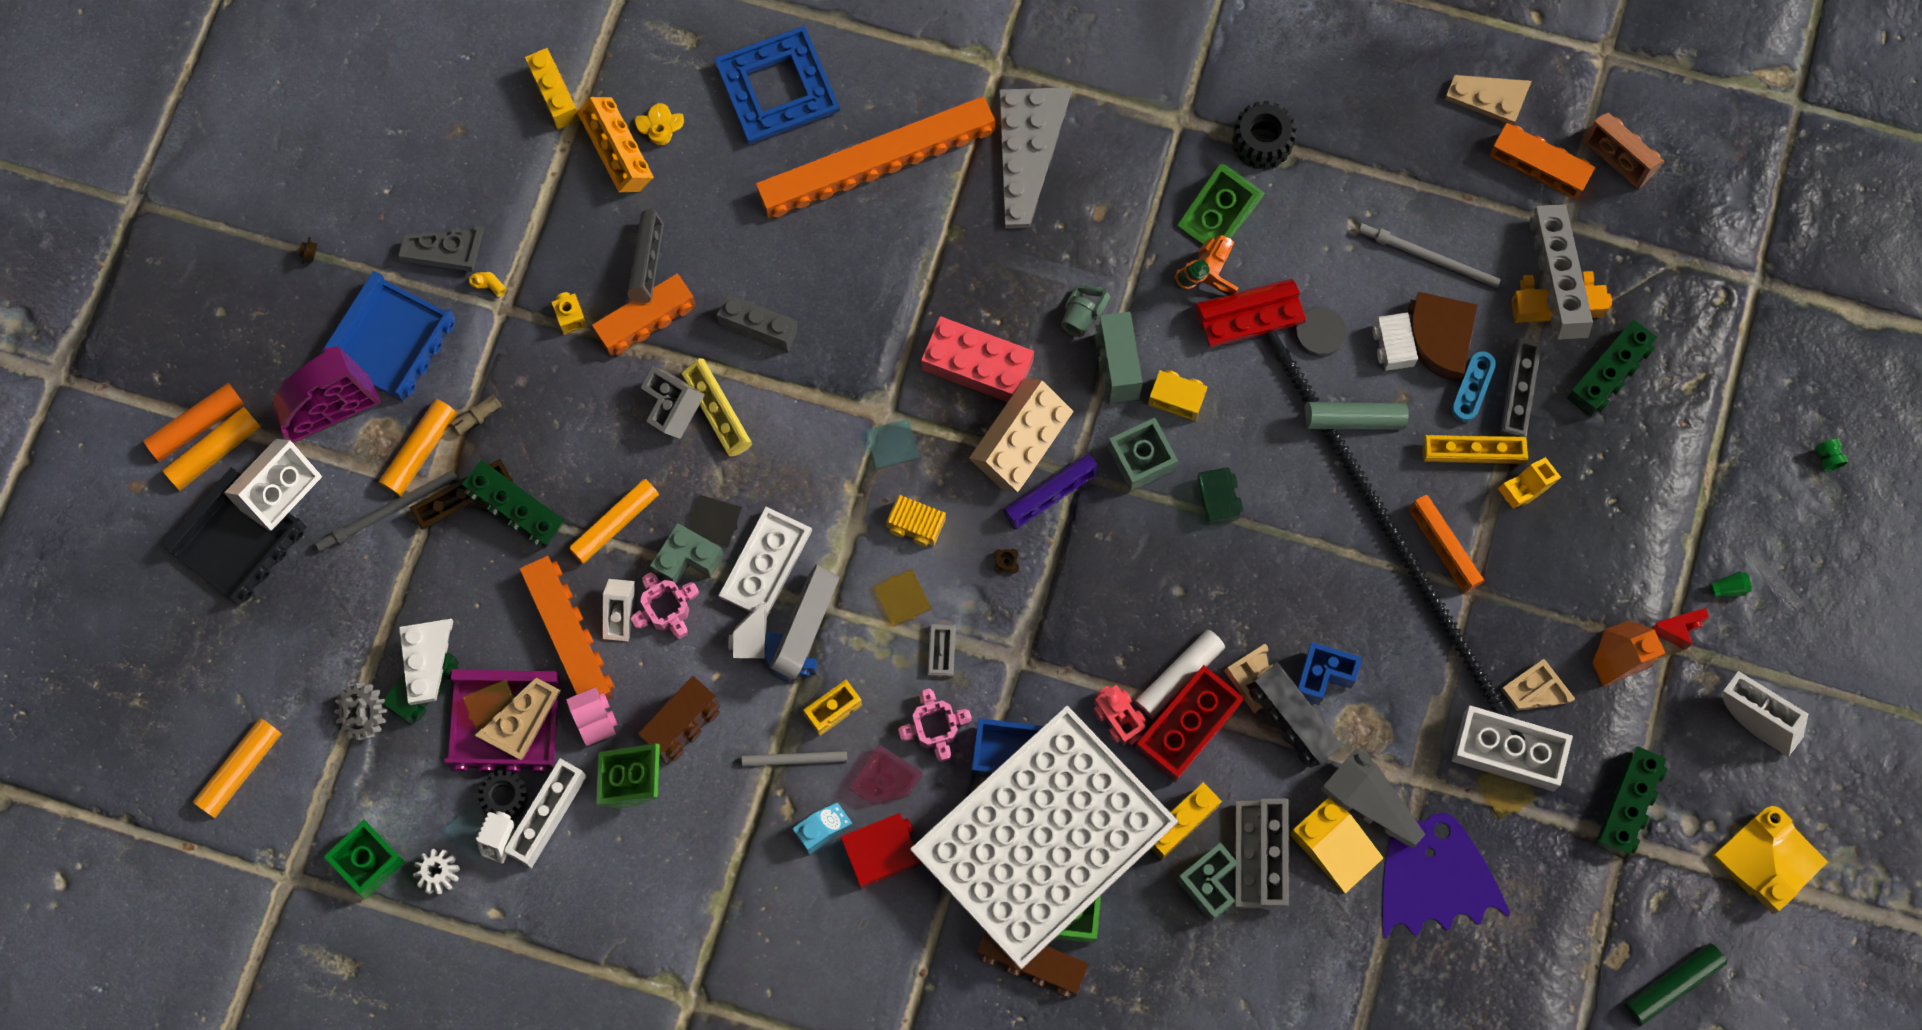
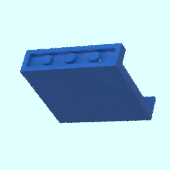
[323,271,455,402]

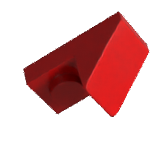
[1652,608,1709,650]

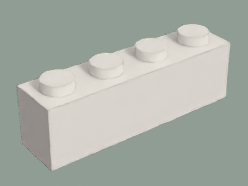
[504,758,587,869]

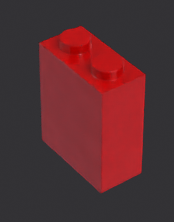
[841,813,920,890]

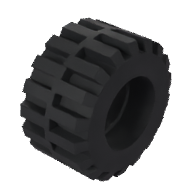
[1232,101,1297,170]

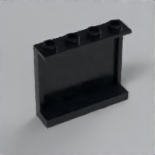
[162,467,307,606]

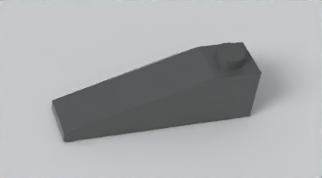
[1321,749,1425,848]

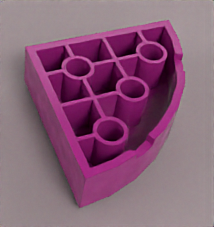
[272,346,381,443]

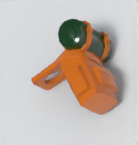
[1174,235,1238,295]

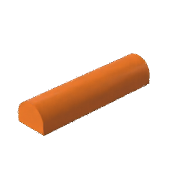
[143,382,244,462]
[1408,495,1484,594]

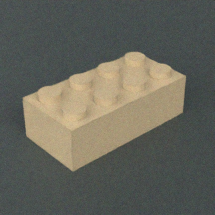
[969,378,1074,492]

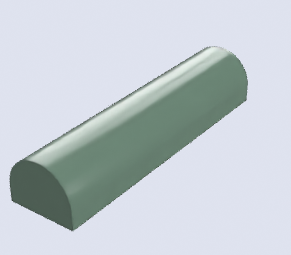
[1304,402,1409,430]

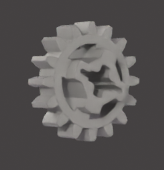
[334,682,387,740]

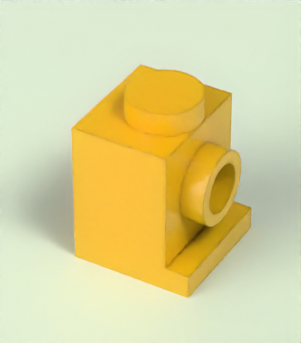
[552,292,588,335]

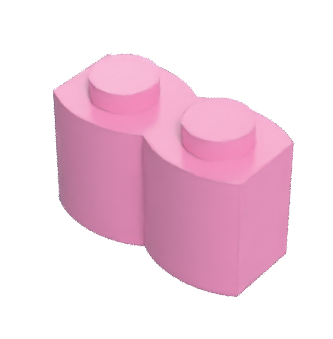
[566,687,618,746]

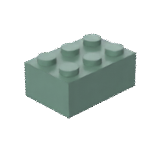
[1094,312,1143,404]

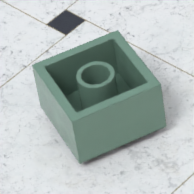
[1108,417,1178,492]

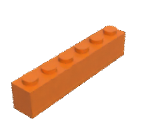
[520,556,615,700]

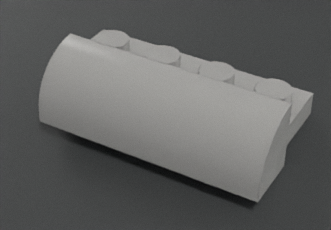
[1236,798,1289,910]

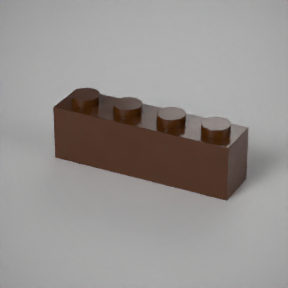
[977,932,1089,998]

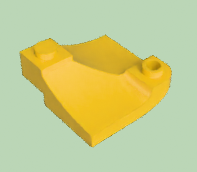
[1712,806,1828,914]

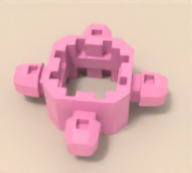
[631,572,699,639]
[898,689,972,762]

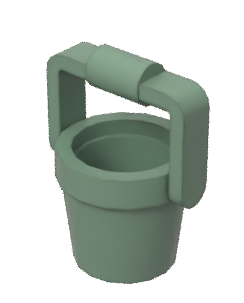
[1061,285,1110,337]

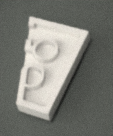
[400,619,454,705]

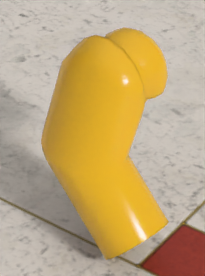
[469,272,507,297]

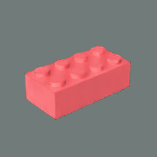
[921,316,1034,403]

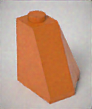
[1592,620,1666,687]

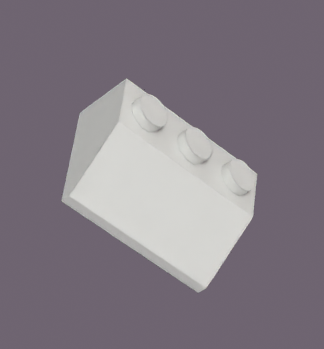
[224,439,322,531]

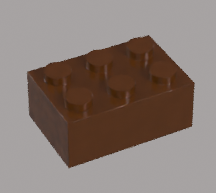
[638,675,720,765]

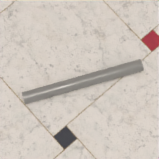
[742,751,848,766]

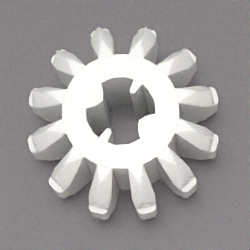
[413,849,460,895]

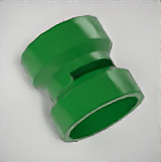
[1815,438,1848,472]

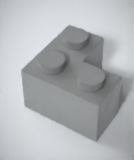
[641,366,705,439]

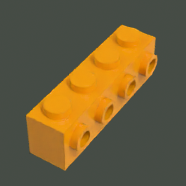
[577,97,654,192]

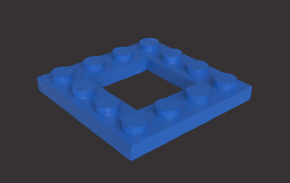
[714,25,840,145]

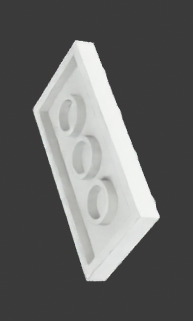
[719,507,812,616]

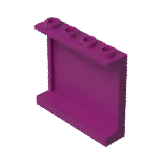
[445,669,560,773]

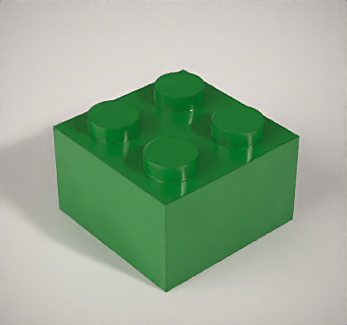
[324,819,406,899]

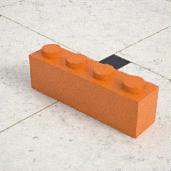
[1489,123,1595,201]
[592,273,696,357]

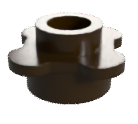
[299,237,318,264]
[993,549,1019,574]

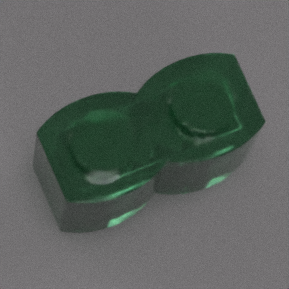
[1197,467,1243,525]

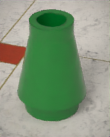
[1710,571,1752,598]

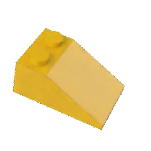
[1290,797,1383,894]

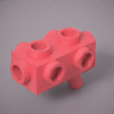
[1093,685,1147,746]

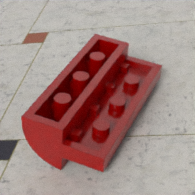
[1194,278,1306,348]

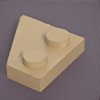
[1224,643,1269,713]
[1501,659,1575,711]

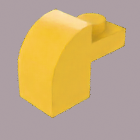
[1498,457,1561,509]

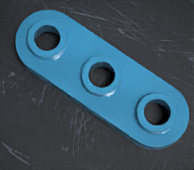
[1452,351,1496,422]

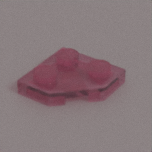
[850,745,923,804]

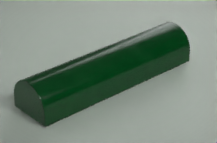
[1623,943,1727,1027]

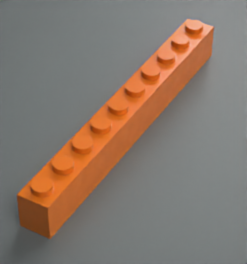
[756,96,995,218]

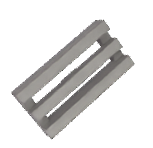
[927,624,956,678]

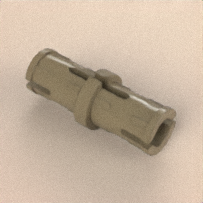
[451,394,502,436]

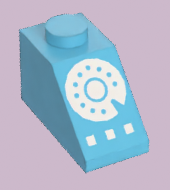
[793,802,853,855]

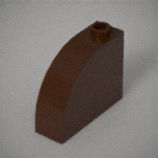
[1407,292,1478,382]

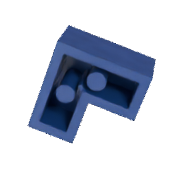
[1297,642,1362,705]

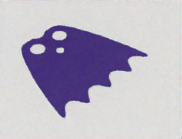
[1383,813,1510,938]

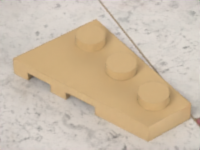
[1445,75,1531,125]
[475,678,561,760]

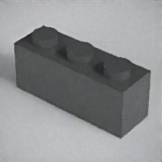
[717,294,798,352]

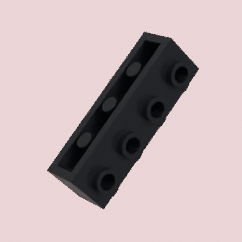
[1245,662,1342,768]

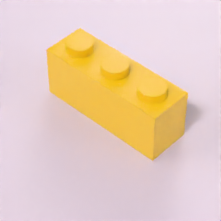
[525,48,580,130]
[1151,782,1222,860]

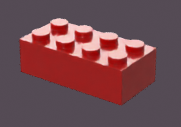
[1135,665,1244,783]

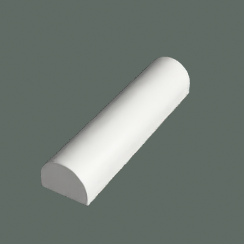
[1134,629,1225,721]

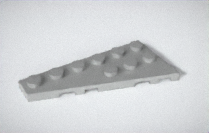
[1000,87,1073,229]

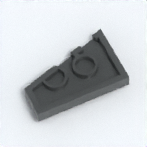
[398,225,484,272]

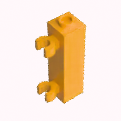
[1512,271,1612,323]

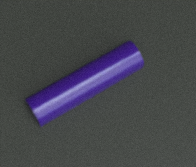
[1003,454,1097,529]

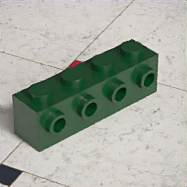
[1567,319,1658,417]
[462,460,566,547]
[1594,746,1667,859]

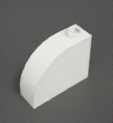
[1723,671,1808,757]

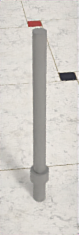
[1358,223,1501,288]

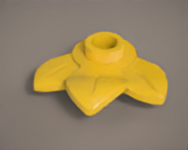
[635,103,684,145]

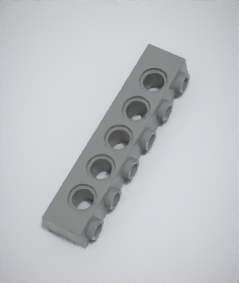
[1530,204,1593,339]

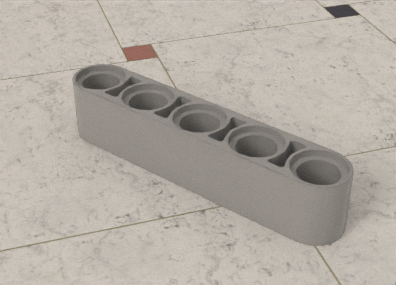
[770,564,839,680]

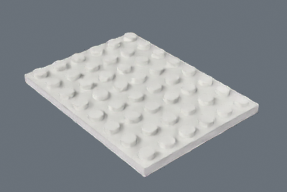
[910,706,1178,970]

